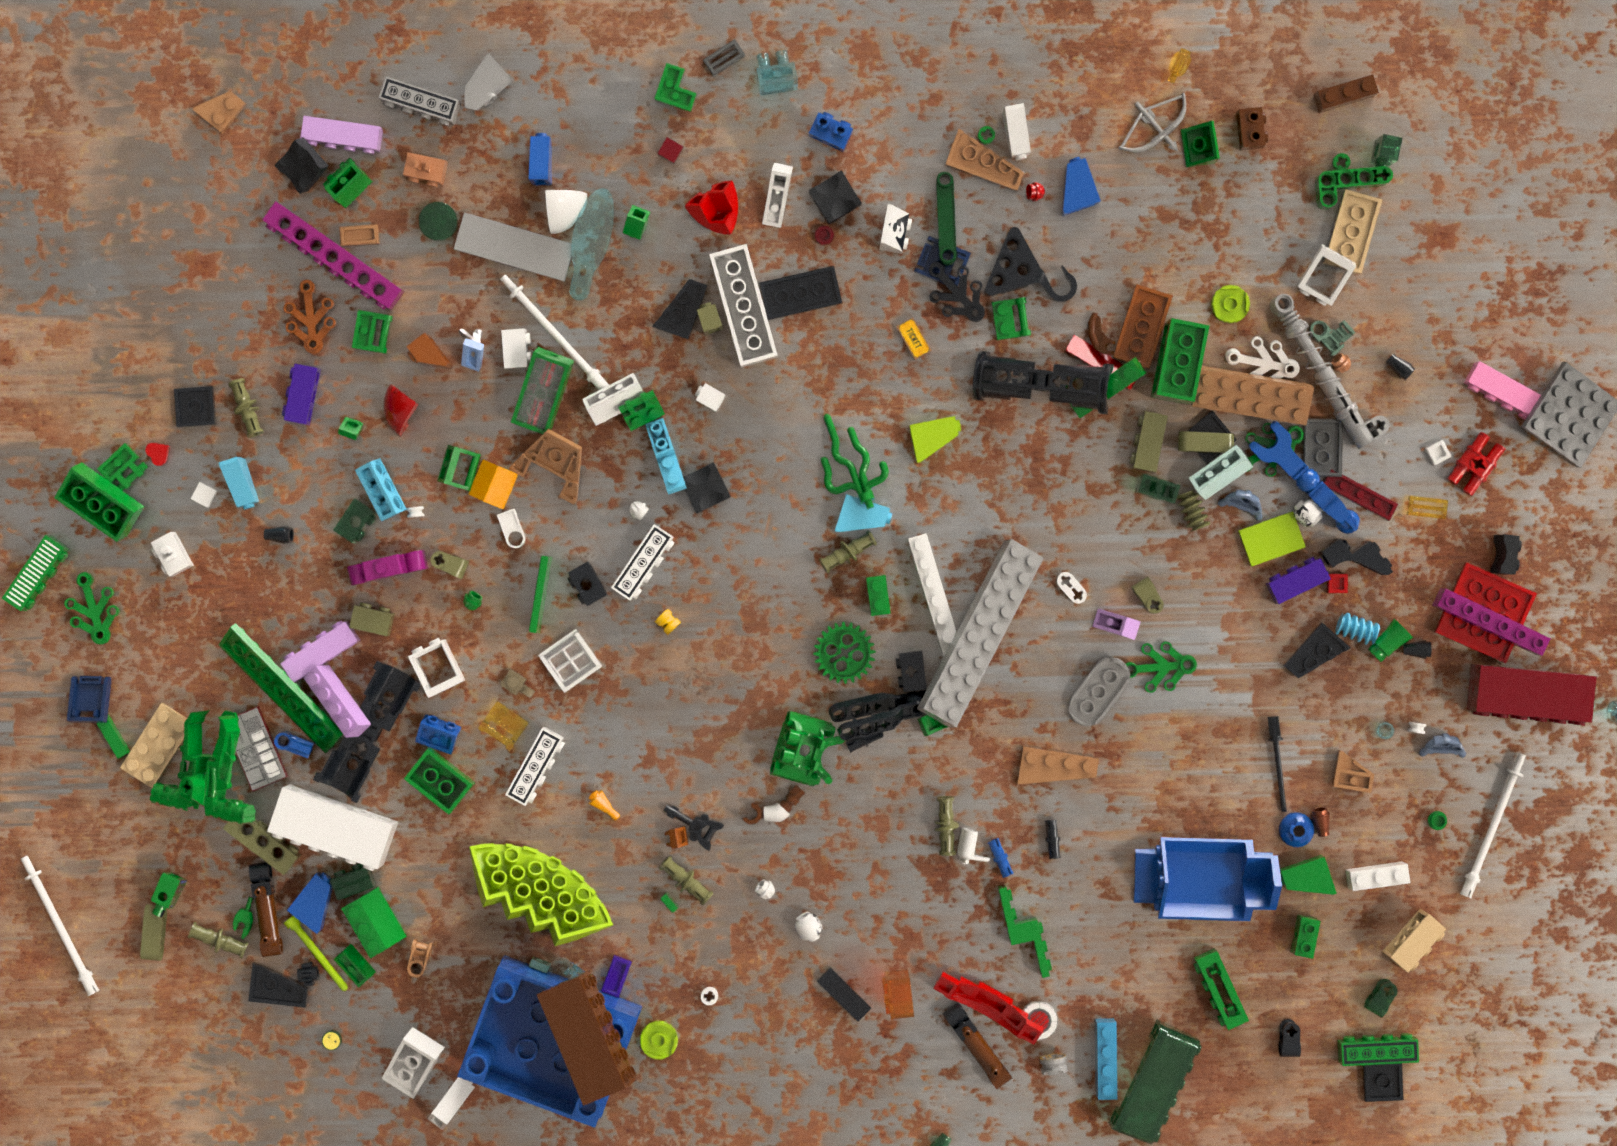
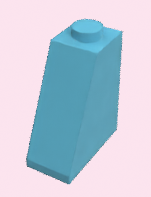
[219,457,259,510]
[835,494,893,532]

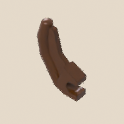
[1088,313,1115,355]

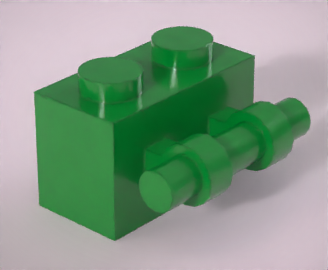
[323,157,373,208]

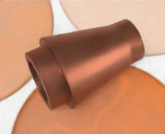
[1311,807,1330,837]

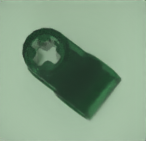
[1364,979,1398,1018]

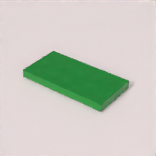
[529,556,552,633]

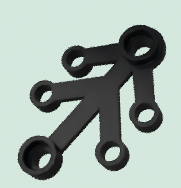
[929,261,985,322]

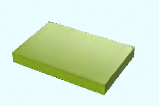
[1238,511,1306,567]

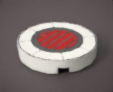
[1023,1001,1058,1040]

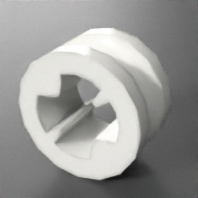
[406,507,424,518]
[1408,722,1426,734]
[701,987,718,1005]

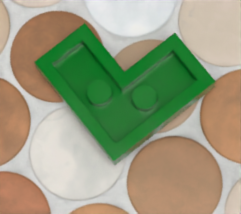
[654,63,697,113]

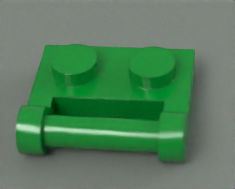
[992,297,1031,341]
[352,310,393,354]

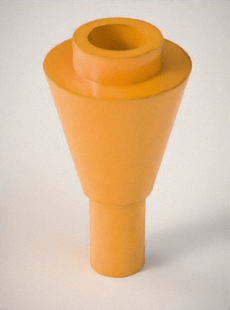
[588,790,620,821]

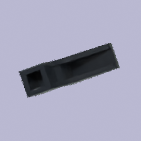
[1318,538,1393,575]

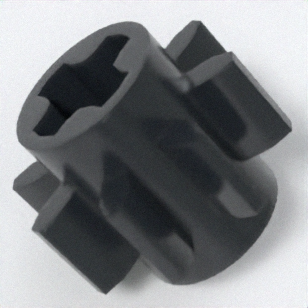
[297,962,319,987]

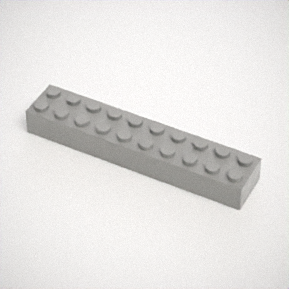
[917,539,1044,728]

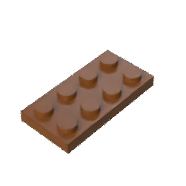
[1112,284,1173,369]

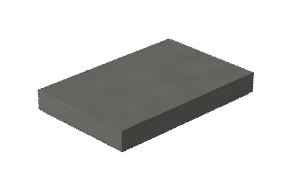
[1303,419,1343,477]

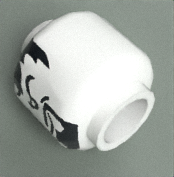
[1293,499,1323,527]
[795,912,823,942]

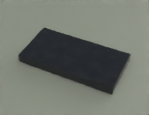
[759,266,842,321]

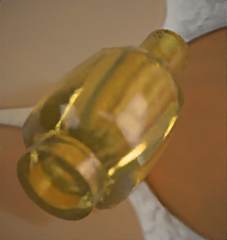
[1167,48,1191,84]

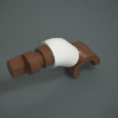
[742,785,805,825]

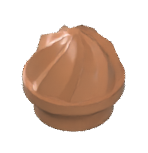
[1331,353,1351,373]

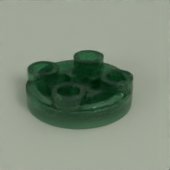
[419,202,458,241]

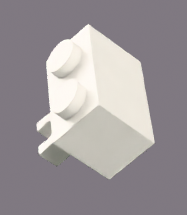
[151,532,194,577]

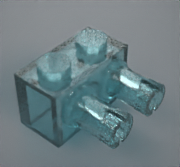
[756,50,798,96]

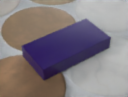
[601,955,632,998]

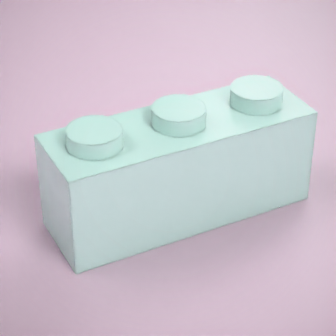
[1189,445,1253,500]

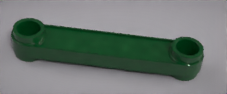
[936,172,957,266]

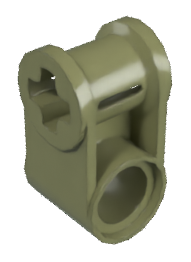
[431,551,470,579]
[1131,576,1164,614]

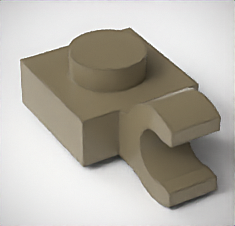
[500,669,535,698]

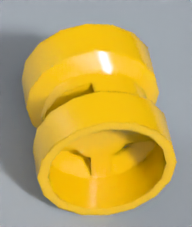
[654,609,681,636]

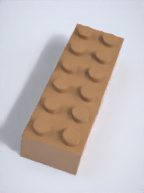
[1191,366,1314,425]

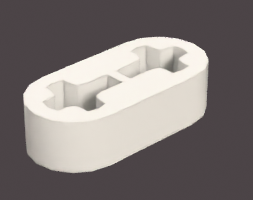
[1056,572,1087,604]

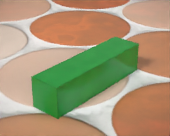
[96,714,130,759]

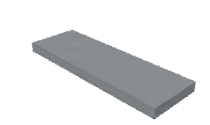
[454,212,575,282]

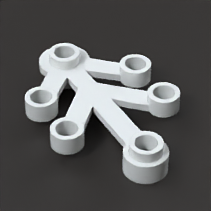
[1225,336,1300,379]

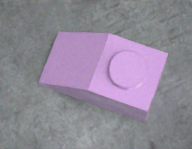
[1092,609,1140,640]

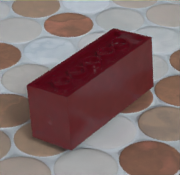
[1466,664,1597,726]

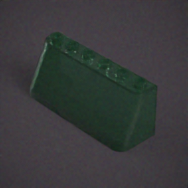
[1108,1019,1202,1145]

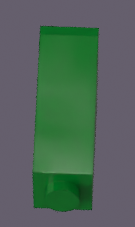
[1280,855,1337,895]

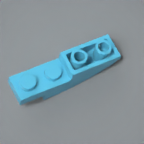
[645,418,687,495]

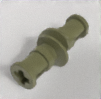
[228,378,264,438]
[819,530,877,574]
[934,796,959,856]
[659,855,713,905]
[188,922,249,959]

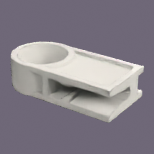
[497,509,526,548]

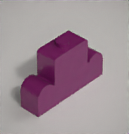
[347,550,429,586]

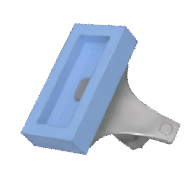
[459,329,484,372]

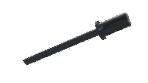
[1267,716,1287,812]

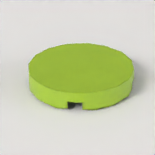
[1211,285,1250,324]
[640,1021,678,1060]

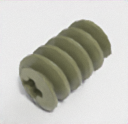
[1175,489,1211,532]

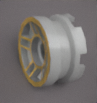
[1039,1054,1068,1075]

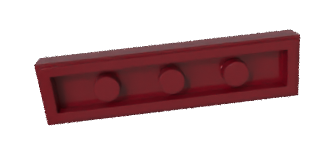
[1323,469,1398,521]

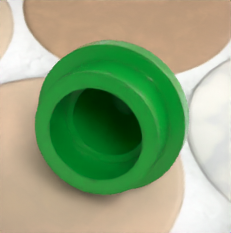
[463,591,483,610]

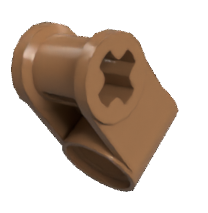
[407,939,433,978]

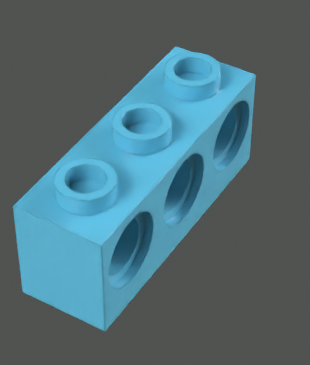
[355,458,406,522]

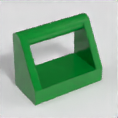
[437,445,481,491]

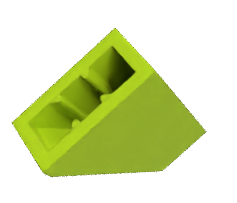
[909,416,961,464]

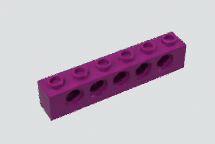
[1432,588,1551,656]

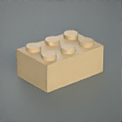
[1382,909,1446,973]

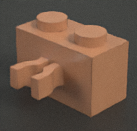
[403,152,448,187]

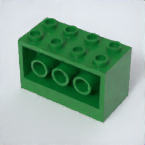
[1150,318,1210,405]

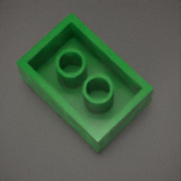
[404,747,476,815]

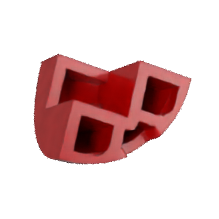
[685,180,738,235]
[384,384,419,437]

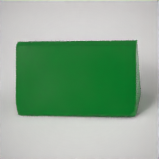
[333,944,376,988]

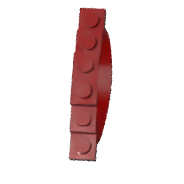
[933,972,1044,1045]

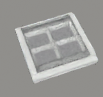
[538,629,602,693]

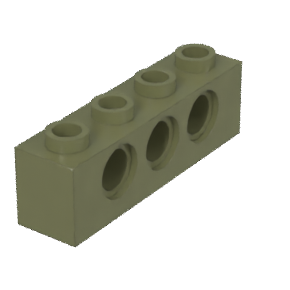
[223,820,301,875]

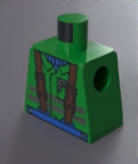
[151,872,187,918]

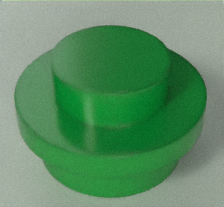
[1428,811,1447,830]

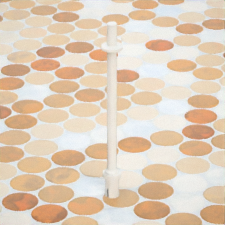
[500,275,610,390]
[1460,753,1526,898]
[21,856,99,996]

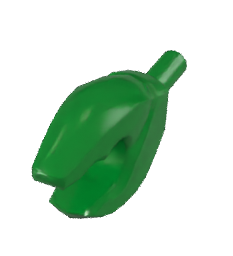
[233,896,253,939]

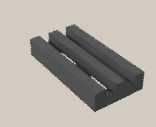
[703,39,745,77]

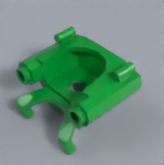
[770,711,845,787]

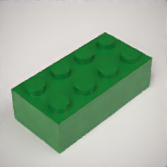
[54,462,145,542]

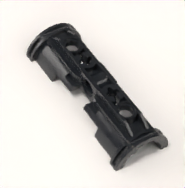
[973,351,1114,415]
[313,661,421,803]

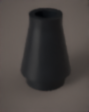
[1386,353,1415,381]
[264,525,294,545]
[1403,640,1432,659]

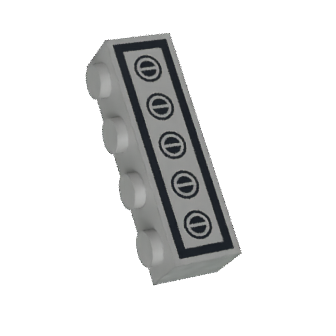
[379,76,461,126]

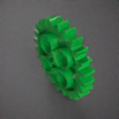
[813,622,876,684]

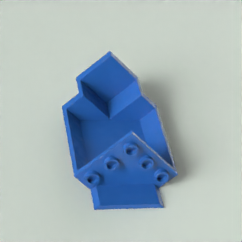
[1134,837,1282,921]

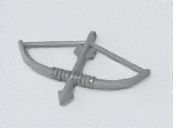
[1118,92,1186,153]

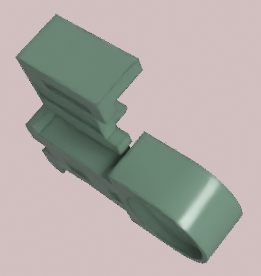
[1309,320,1356,357]

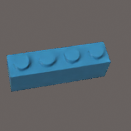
[1095,1018,1118,1100]

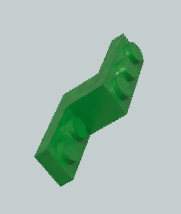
[998,885,1052,978]

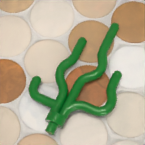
[821,414,889,510]

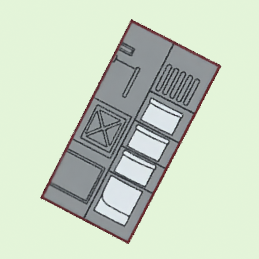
[236,706,289,792]

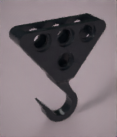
[984,227,1077,303]

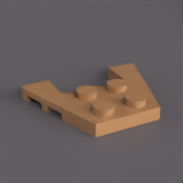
[509,429,582,505]

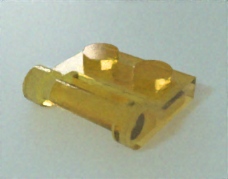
[478,701,529,751]

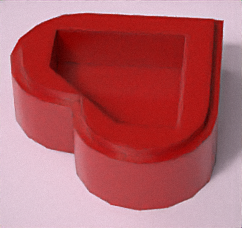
[145,443,170,466]

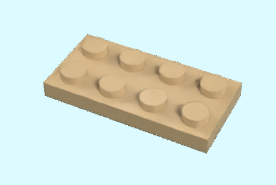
[1323,189,1382,274]
[120,703,187,788]

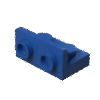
[415,714,461,755]

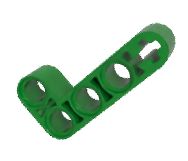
[1315,166,1393,210]

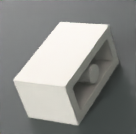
[501,328,532,370]

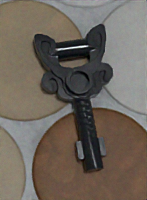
[663,804,724,851]

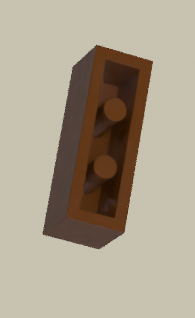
[1313,74,1379,113]

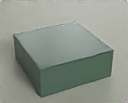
[529,957,551,973]

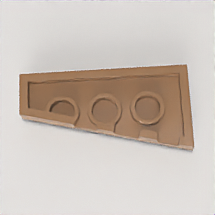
[945,129,1024,192]
[1017,746,1099,784]

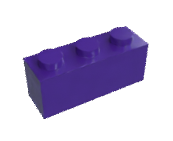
[282,364,321,426]
[1265,557,1331,604]

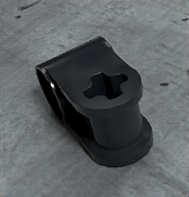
[1278,1019,1301,1057]

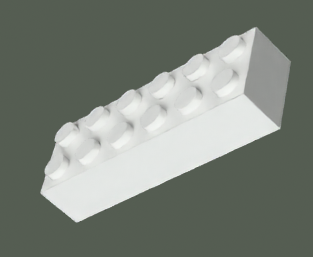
[709,244,778,368]

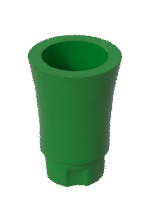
[1368,619,1413,662]

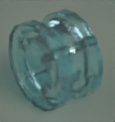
[1375,721,1394,739]

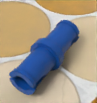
[987,838,1014,878]

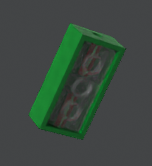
[511,347,575,434]

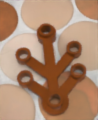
[283,279,336,354]

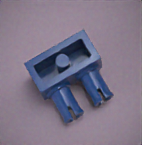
[809,112,853,152]

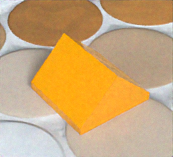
[468,459,518,509]

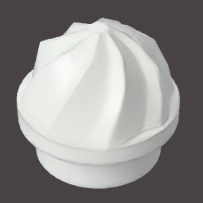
[629,501,649,521]
[755,879,775,899]

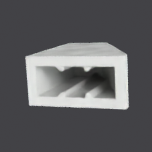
[1002,103,1031,161]
[427,1077,475,1130]

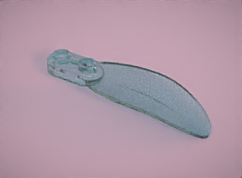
[570,188,614,301]

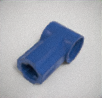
[274,731,314,759]

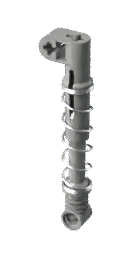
[1270,294,1390,449]

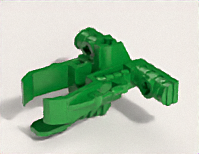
[150,710,256,824]

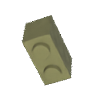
[697,302,723,336]
[349,602,395,636]

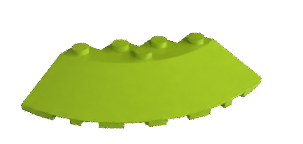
[469,843,613,946]

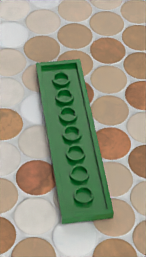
[218,623,343,754]

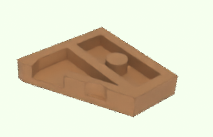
[192,91,247,134]

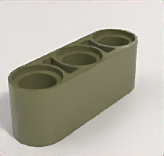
[1178,431,1234,453]
[140,904,167,961]

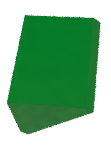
[1181,121,1220,167]

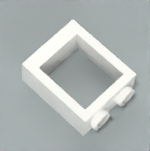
[1298,244,1356,306]
[408,638,465,698]

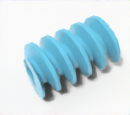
[1336,613,1380,645]

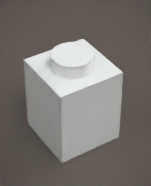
[695,383,726,412]

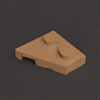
[1332,750,1374,793]

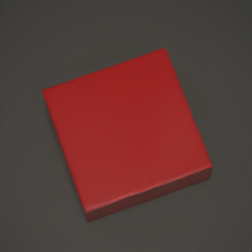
[1327,574,1348,593]

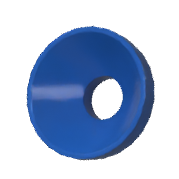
[1279,812,1314,847]

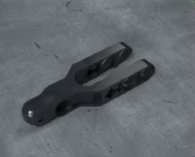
[828,690,926,741]

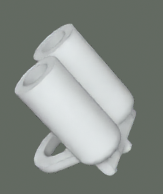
[957,828,990,864]

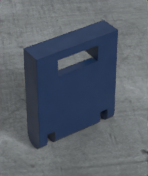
[914,236,971,286]
[67,676,111,723]

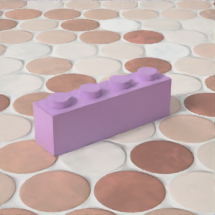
[301,116,383,155]
[280,620,361,683]
[304,665,371,738]

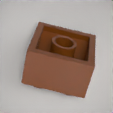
[406,333,453,369]

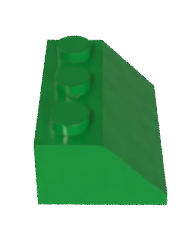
[341,887,407,959]

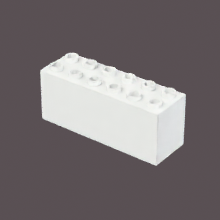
[267,784,398,871]

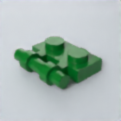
[618,390,665,431]
[97,443,149,491]

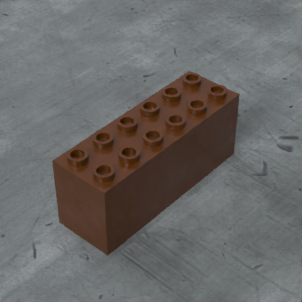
[537,970,636,1106]

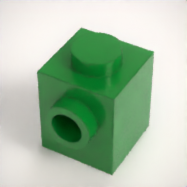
[622,205,651,240]

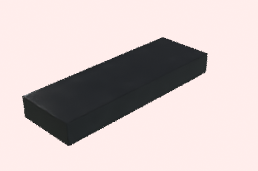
[817,967,871,1022]

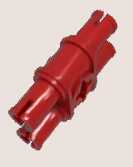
[1447,432,1506,496]

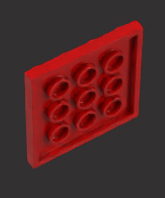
[1434,562,1537,664]

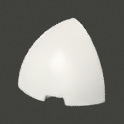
[545,190,587,234]

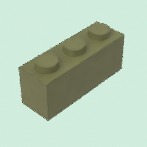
[1129,411,1168,473]

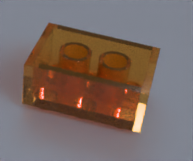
[882,969,914,1019]

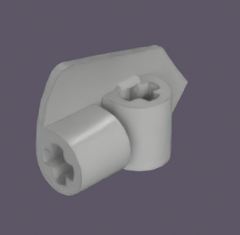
[464,54,513,111]

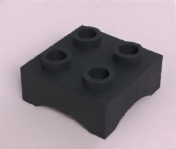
[274,137,329,194]
[809,170,862,225]
[683,462,731,514]
[1490,534,1522,575]

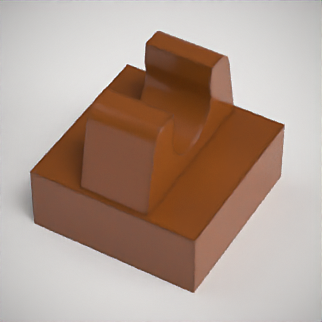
[664,826,688,849]

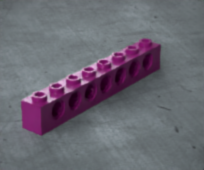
[262,201,404,310]

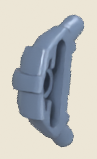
[1218,490,1263,521]
[1419,733,1466,758]

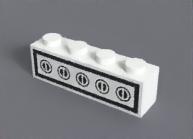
[611,524,675,601]
[505,727,565,806]

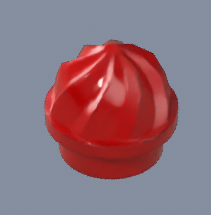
[1026,182,1045,202]

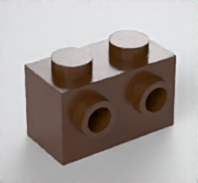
[1236,107,1268,151]

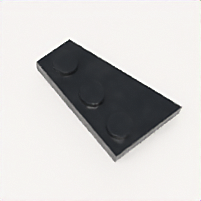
[652,279,708,340]
[1283,623,1351,678]
[248,962,309,1008]

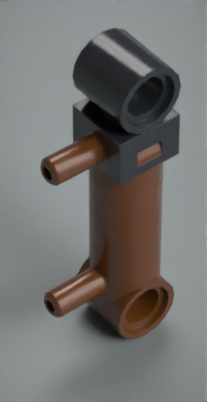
[249,862,283,957]
[943,1002,1013,1089]

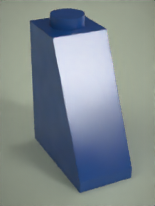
[529,133,552,185]
[1061,157,1101,216]
[287,872,334,934]

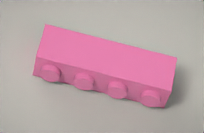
[1464,361,1541,420]

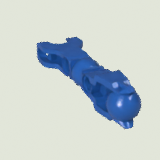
[1249,421,1360,534]

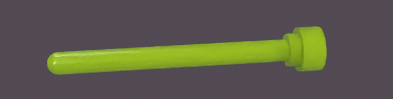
[283,916,348,991]

